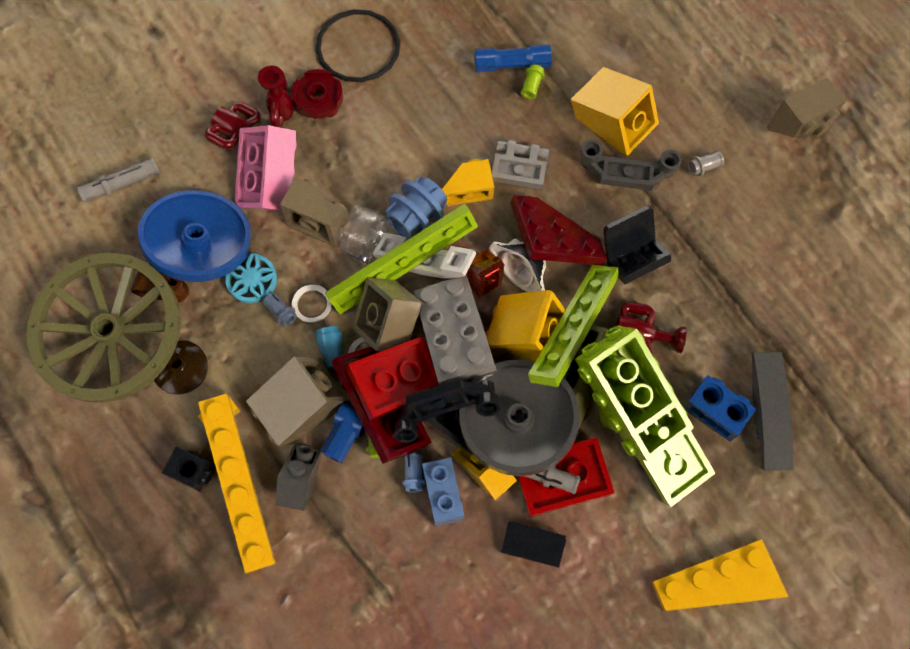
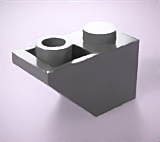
[276,444,322,511]

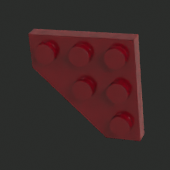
[511,195,607,266]

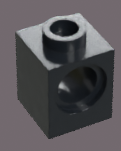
[162,447,214,492]

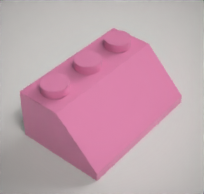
[234,125,297,211]

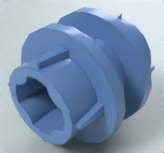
[385,176,447,239]

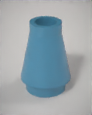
[315,326,342,369]

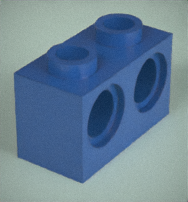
[684,375,756,442]

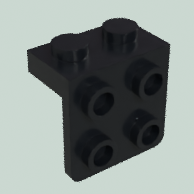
[603,205,671,285]

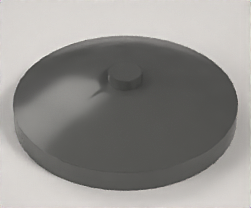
[459,359,580,476]

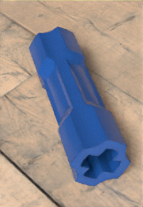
[475,44,552,72]

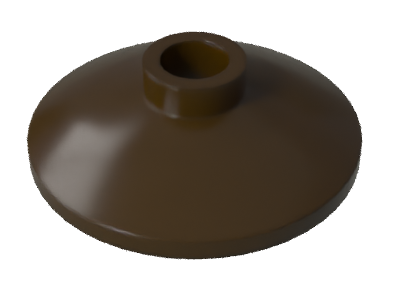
[154,341,208,395]

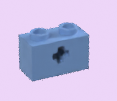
[422,458,464,527]

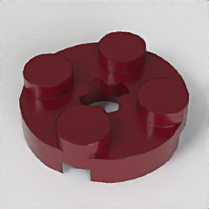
[291,69,343,119]

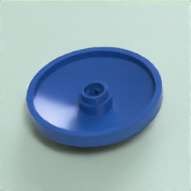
[138,190,251,282]

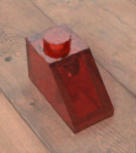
[466,249,505,298]

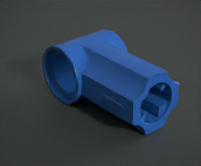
[320,402,365,464]

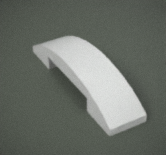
[373,233,476,279]

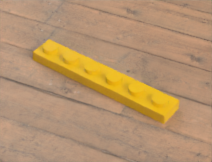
[198,393,276,574]

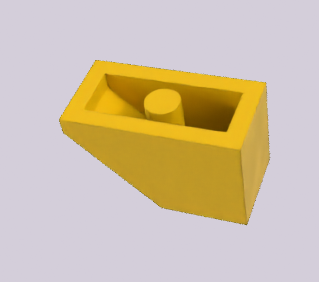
[442,159,494,207]
[451,447,517,500]

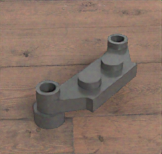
[580,140,682,191]

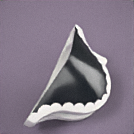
[489,239,546,292]

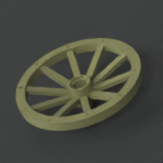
[27,253,181,403]

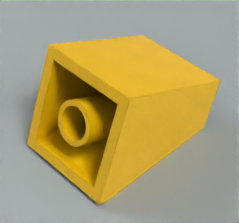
[570,67,659,156]
[486,290,565,361]

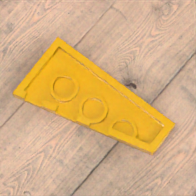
[651,539,789,611]

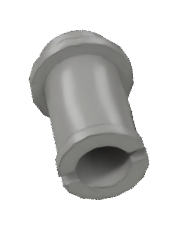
[688,150,724,176]

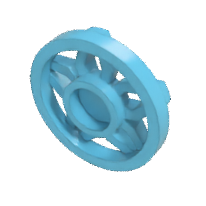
[225,253,277,304]

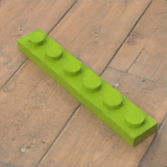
[325,204,478,315]
[528,265,619,387]

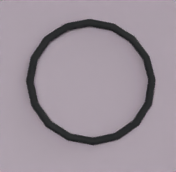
[316,9,400,82]

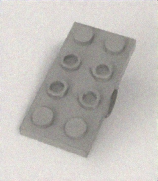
[414,274,497,385]

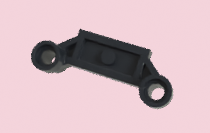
[394,378,500,443]

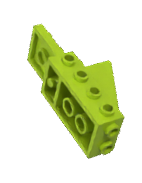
[575,326,715,507]

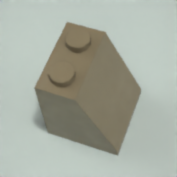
[246,356,351,446]

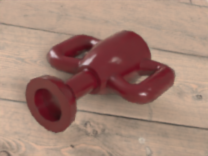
[257,65,294,128]
[205,102,261,150]
[616,302,687,354]

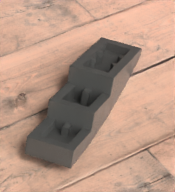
[752,352,794,471]

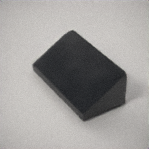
[501,522,567,568]

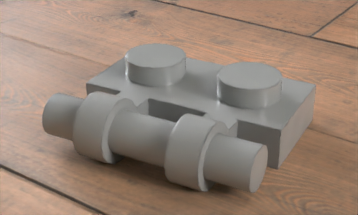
[492,140,549,190]

